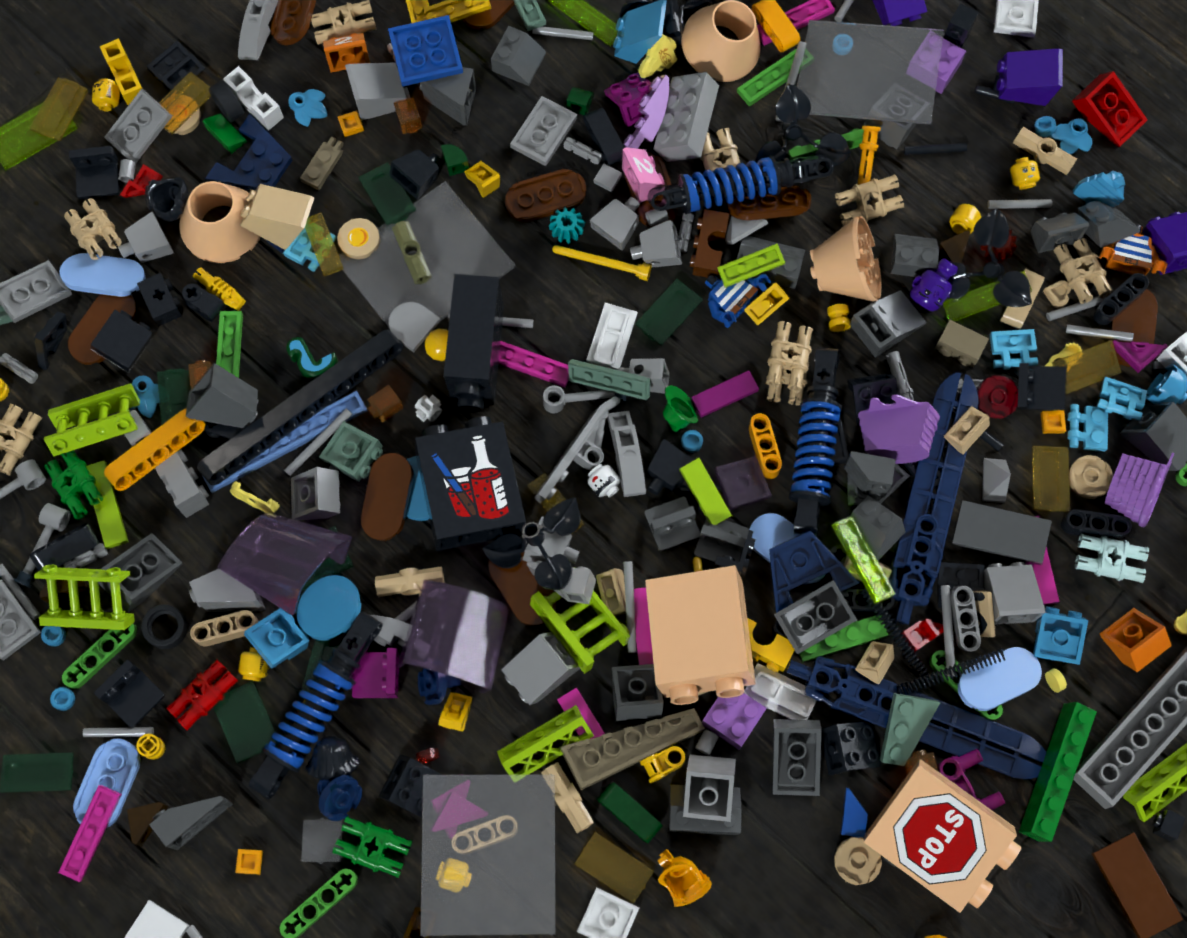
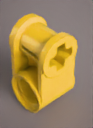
[640,746,685,783]

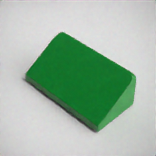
[202,113,247,154]

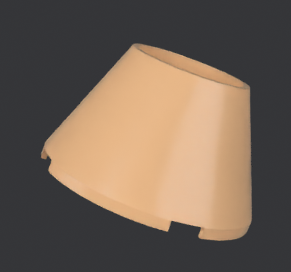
[681,0,761,82]
[179,181,261,263]

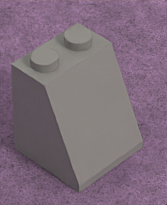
[345,63,410,121]
[189,559,265,612]
[983,562,1045,625]
[501,632,580,705]
[683,754,736,822]

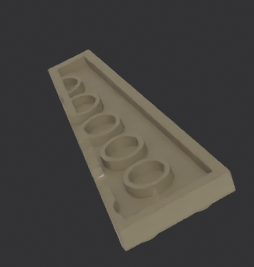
[560,708,705,790]

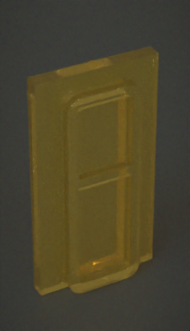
[159,72,211,135]
[30,77,88,141]
[1052,340,1121,394]
[1032,446,1070,512]
[575,832,654,904]

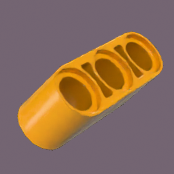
[752,0,801,52]
[749,413,782,479]

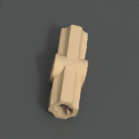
[1013,127,1077,175]
[375,566,445,597]
[541,762,594,833]

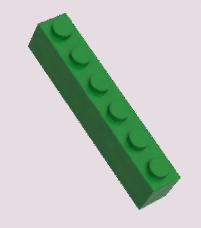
[1019,702,1097,842]

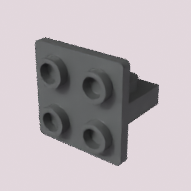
[644,497,700,552]
[694,518,749,563]

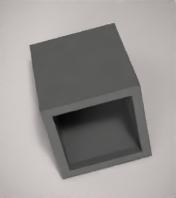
[186,363,259,428]

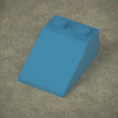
[613,0,667,64]

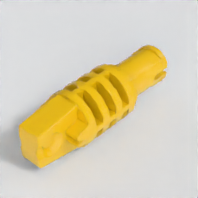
[193,267,246,311]

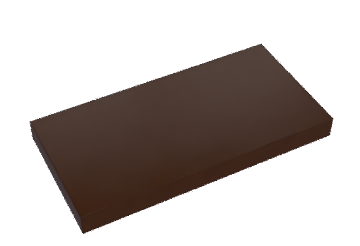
[1092,833,1183,938]

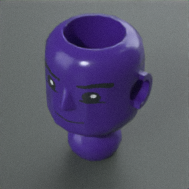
[910,258,958,312]

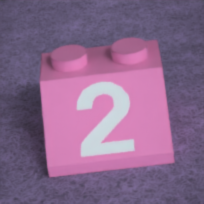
[622,147,665,203]

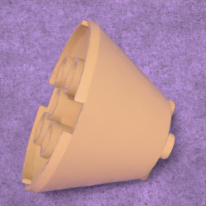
[810,216,882,302]

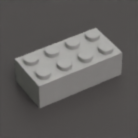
[653,72,719,162]

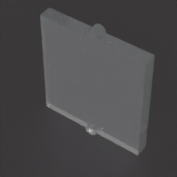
[301,818,342,864]

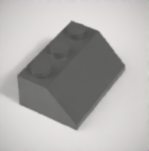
[737,236,805,289]
[669,785,741,835]

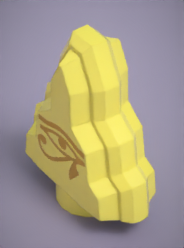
[638,34,677,78]

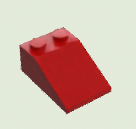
[1072,71,1148,147]

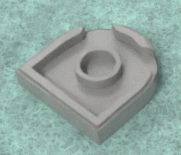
[389,302,441,352]

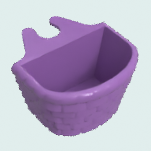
[858,395,940,464]
[1105,452,1174,527]

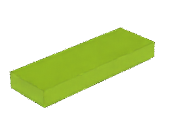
[717,243,785,288]
[679,458,732,525]

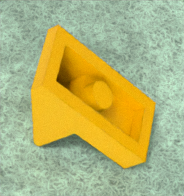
[464,161,500,198]
[744,282,789,326]
[438,692,472,731]

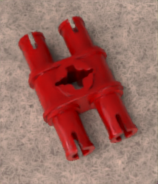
[166,659,238,731]

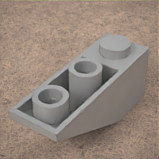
[527,561,596,604]

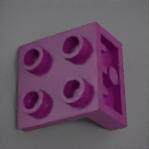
[604,73,652,127]
[352,648,399,698]

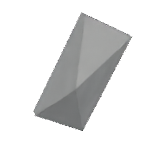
[725,216,768,245]
[982,458,1011,503]

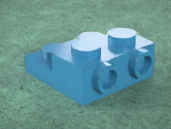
[244,607,309,669]
[1033,607,1088,665]

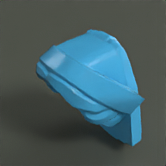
[1073,171,1126,207]

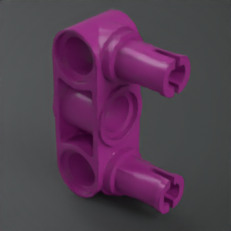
[936,749,1005,810]

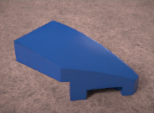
[840,788,868,838]

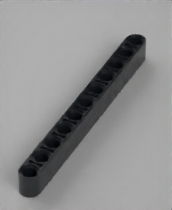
[197,330,403,485]

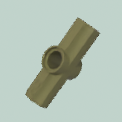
[392,221,432,285]

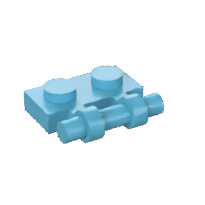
[283,220,337,272]
[990,329,1038,370]
[1097,377,1147,421]
[1067,404,1108,452]

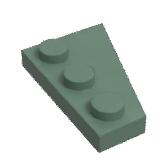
[880,693,940,766]

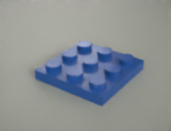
[388,15,463,87]

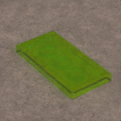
[0,95,78,170]

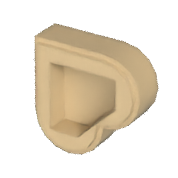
[1043,280,1071,308]

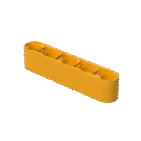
[104,408,205,491]

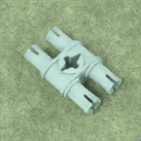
[1075,534,1149,583]

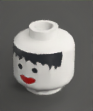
[588,464,620,497]

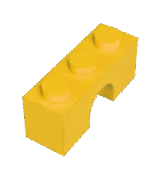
[100,38,143,106]
[747,618,795,672]

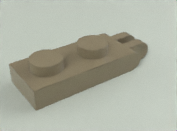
[300,137,343,190]

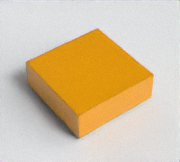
[338,110,364,137]
[1041,410,1066,434]
[235,849,263,875]

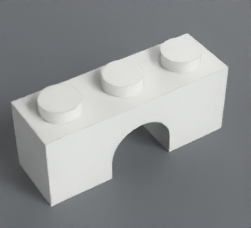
[223,66,284,131]

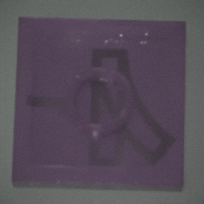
[714,456,772,510]

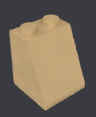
[240,184,314,250]

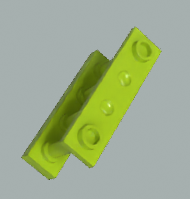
[44,383,140,456]
[34,564,135,630]
[530,567,630,674]

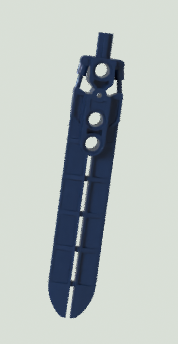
[889,373,978,625]
[786,656,1047,779]

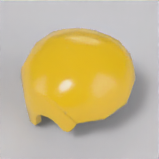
[425,328,448,361]

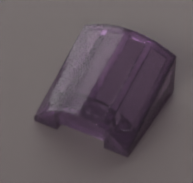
[218,513,352,615]
[397,580,509,694]

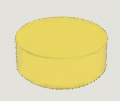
[1045,669,1067,693]

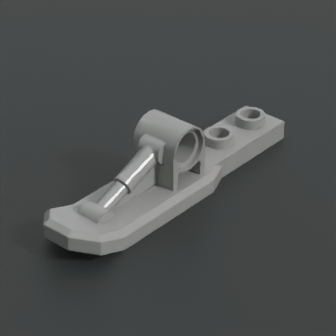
[533,396,620,503]

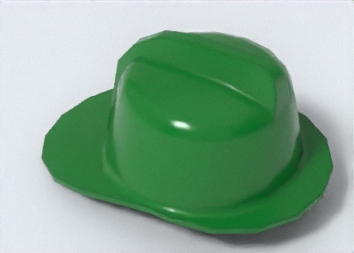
[663,385,698,432]

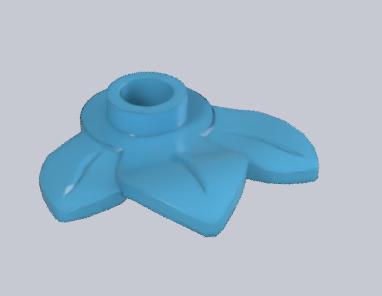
[288,89,327,127]
[1050,118,1092,155]
[129,375,169,418]

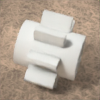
[415,395,442,422]

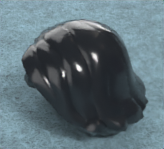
[145,177,189,222]
[305,736,360,781]

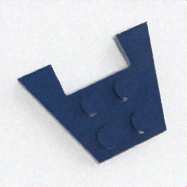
[205,114,292,190]
[769,531,859,613]

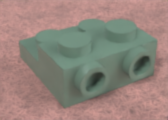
[319,421,383,482]

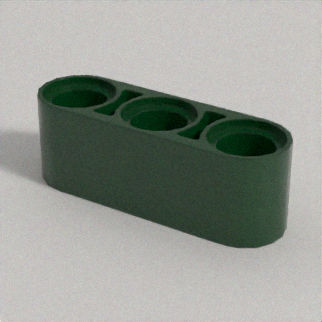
[597,781,663,844]

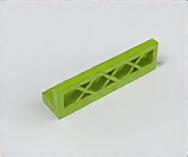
[497,705,594,783]
[1123,743,1187,822]

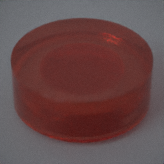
[415,748,440,764]

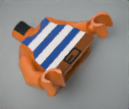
[1098,224,1168,276]

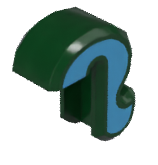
[286,337,338,381]

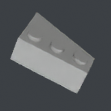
[155,449,209,518]

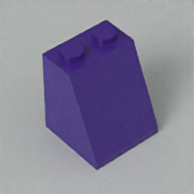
[872,0,927,27]
[996,49,1063,106]
[1143,212,1187,275]

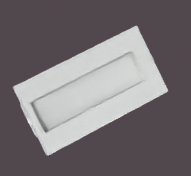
[586,303,638,370]
[744,663,816,720]

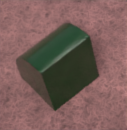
[567,87,594,115]
[441,144,469,176]

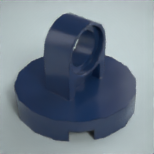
[418,659,461,705]
[317,775,362,821]

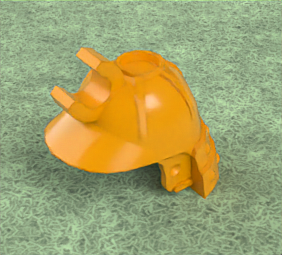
[657,849,712,907]

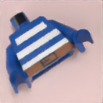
[705,274,771,328]

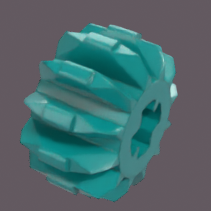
[549,207,585,244]

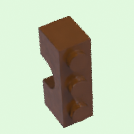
[690,209,729,278]

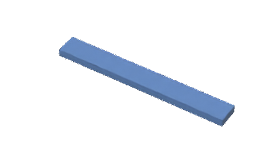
[202,391,368,493]

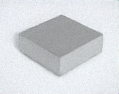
[594,164,622,192]

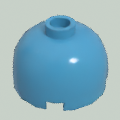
[1146,364,1187,404]

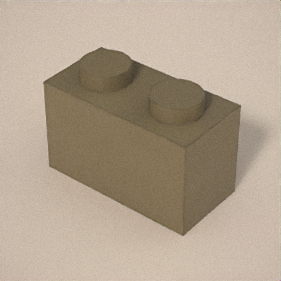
[935,320,989,367]

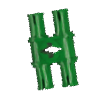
[44,450,103,519]
[332,816,412,878]

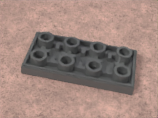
[952,500,1052,565]

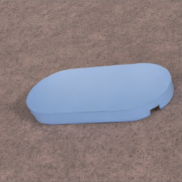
[60,253,146,297]
[749,513,826,585]
[958,647,1042,711]
[73,739,140,828]

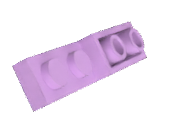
[623,75,669,149]

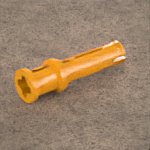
[857,125,881,185]

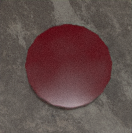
[977,376,1018,419]

